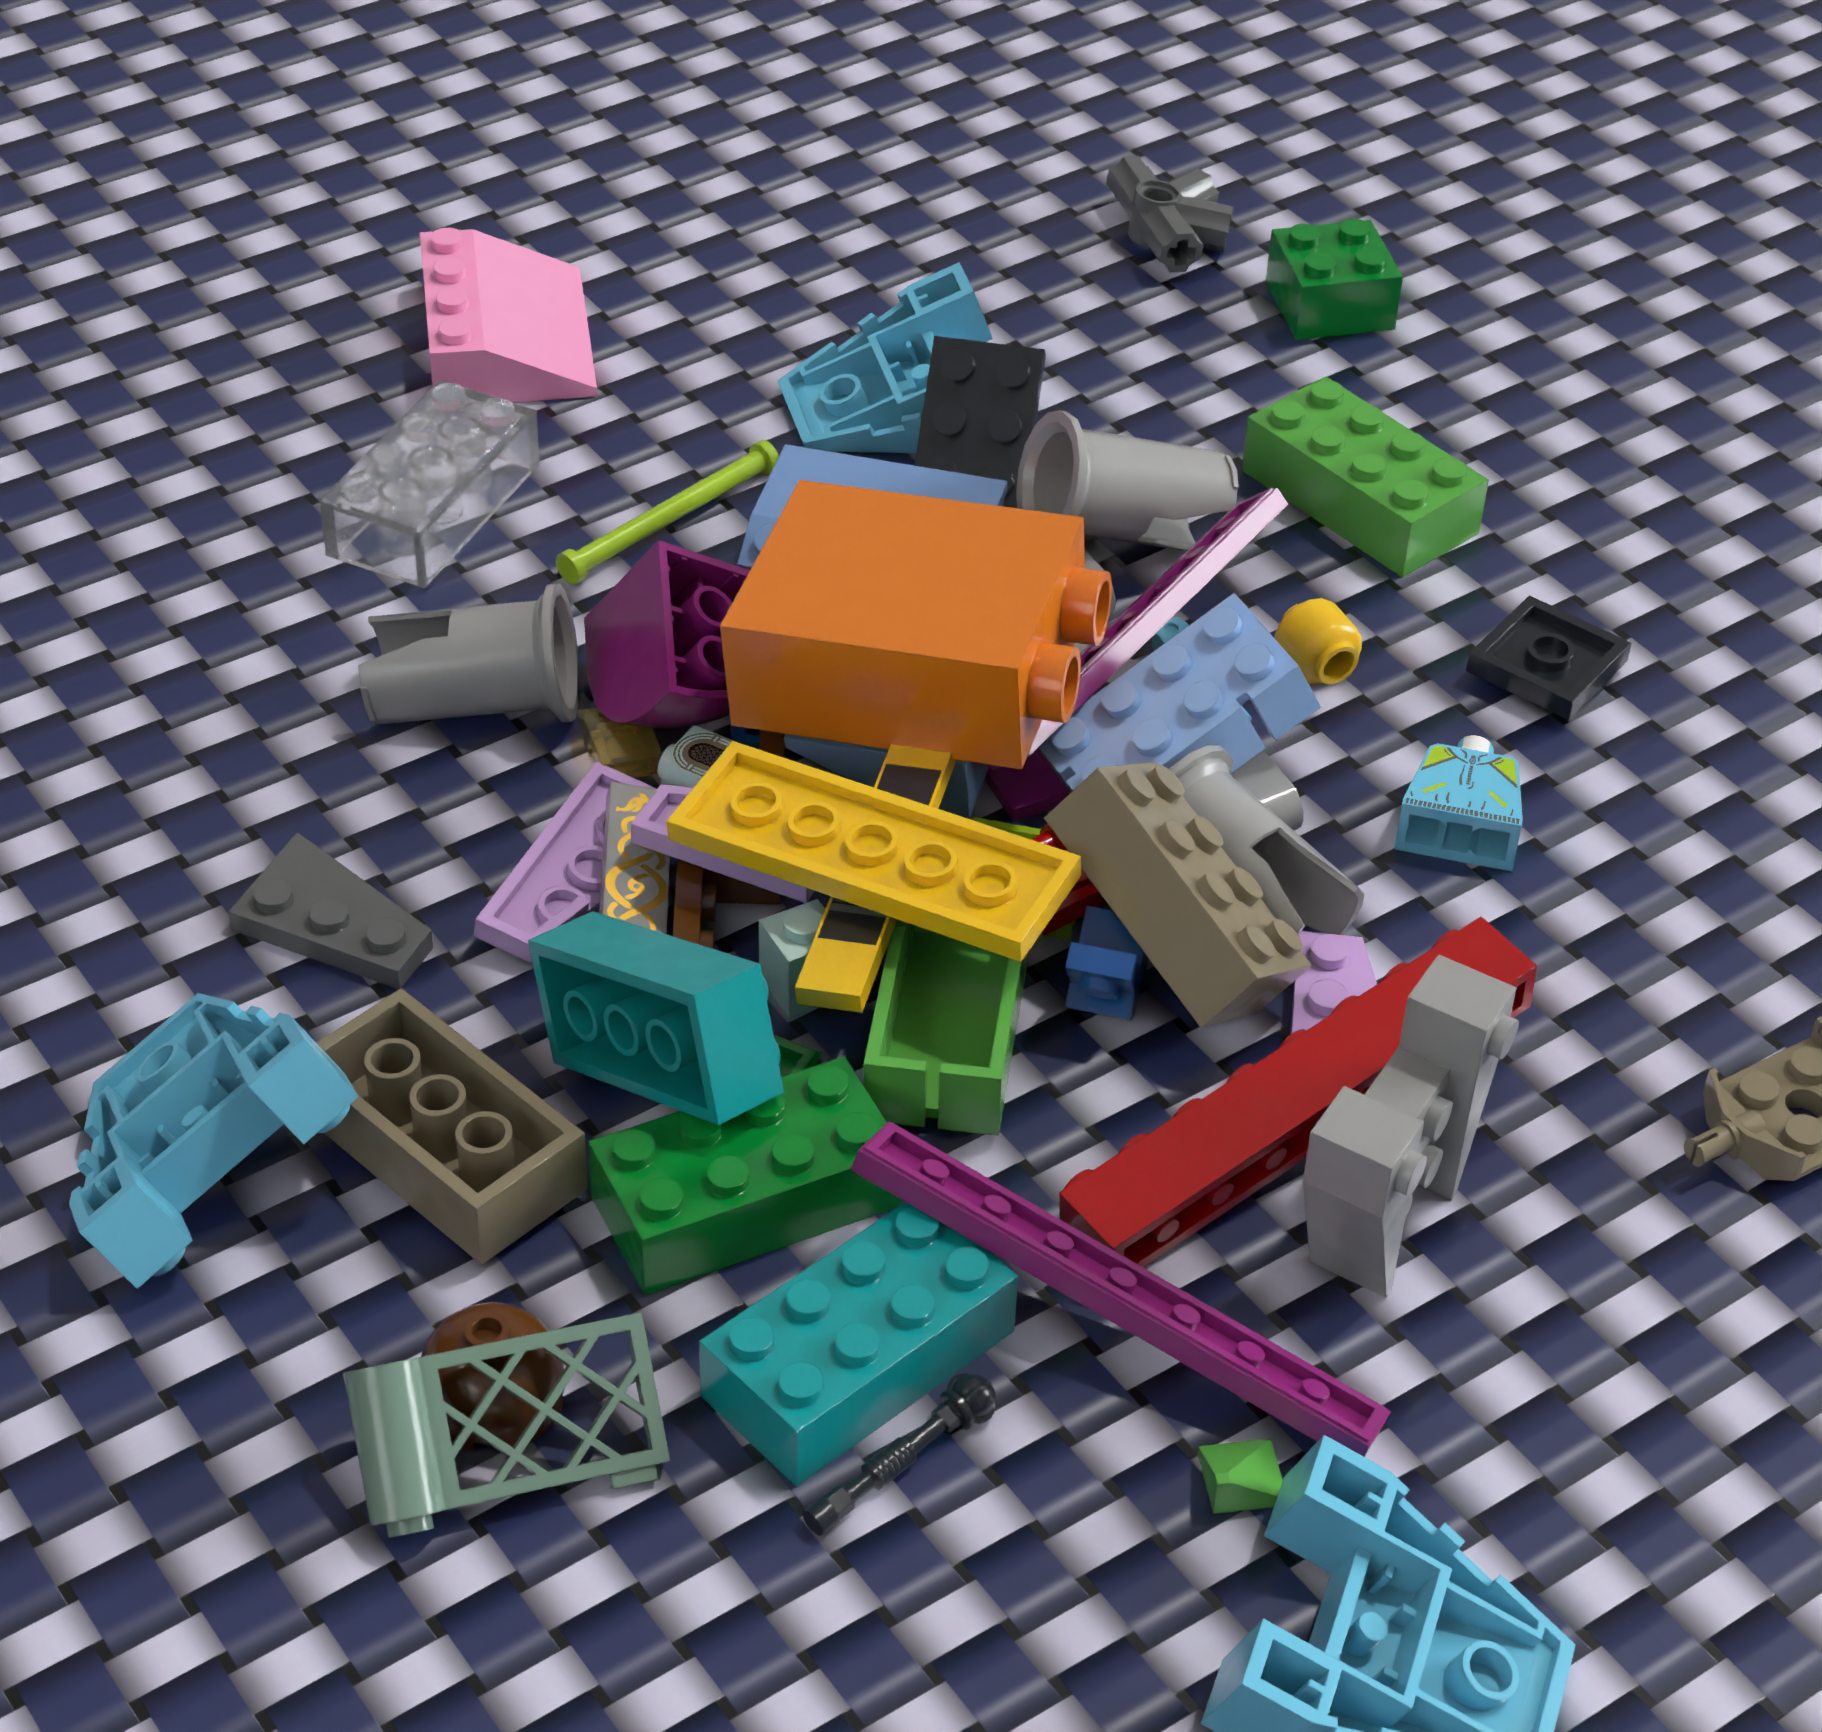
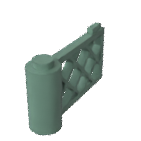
[343,1312,670,1537]

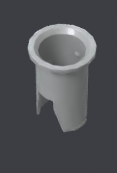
[1016,410,1239,551]
[358,583,580,725]
[1169,745,1365,935]

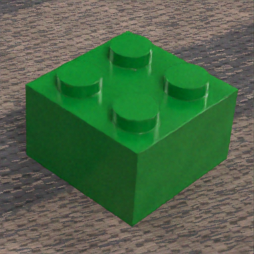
[1266,219,1403,340]

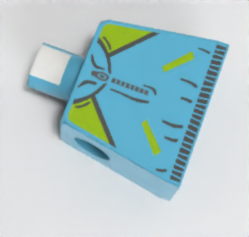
[1394,735,1523,872]

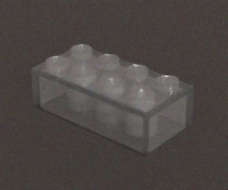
[319,380,540,588]

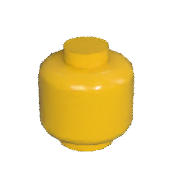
[1274,598,1362,685]

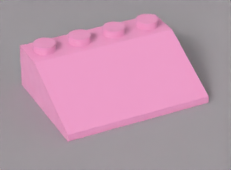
[420,228,597,408]

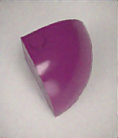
[584,540,750,729]

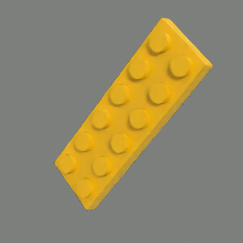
[666,741,1081,962]

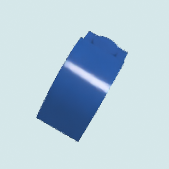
[1065,906,1149,1021]

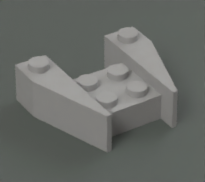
[1303,954,1519,1298]

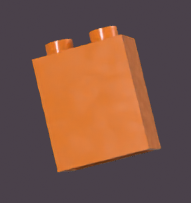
[720,480,1112,769]

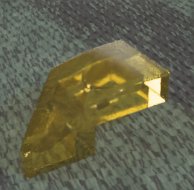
[578,709,662,778]

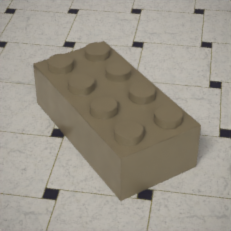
[1044,762,1312,1028]
[317,988,588,1265]

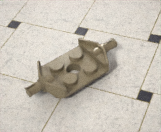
[1684,1017,1822,1181]

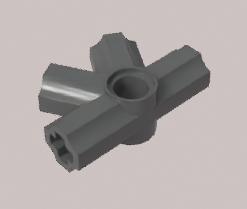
[1106,156,1234,273]

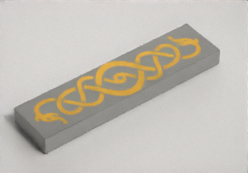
[599,781,670,934]

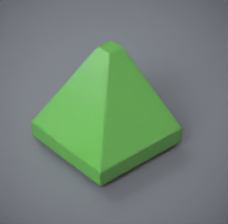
[1197,1438,1283,1514]

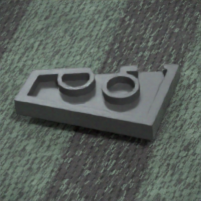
[228,832,433,989]

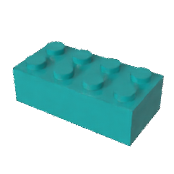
[528,911,784,1125]
[699,1202,1018,1487]

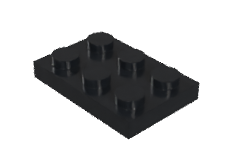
[915,336,1046,508]

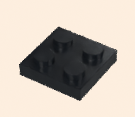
[1466,595,1632,720]

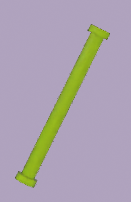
[556,440,779,585]

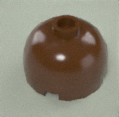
[421,1302,565,1452]

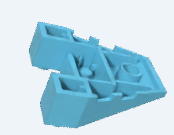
[777,262,993,453]
[69,993,359,1289]
[1201,1435,1576,1732]

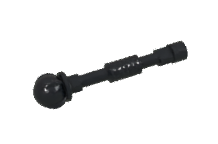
[802,1373,996,1536]

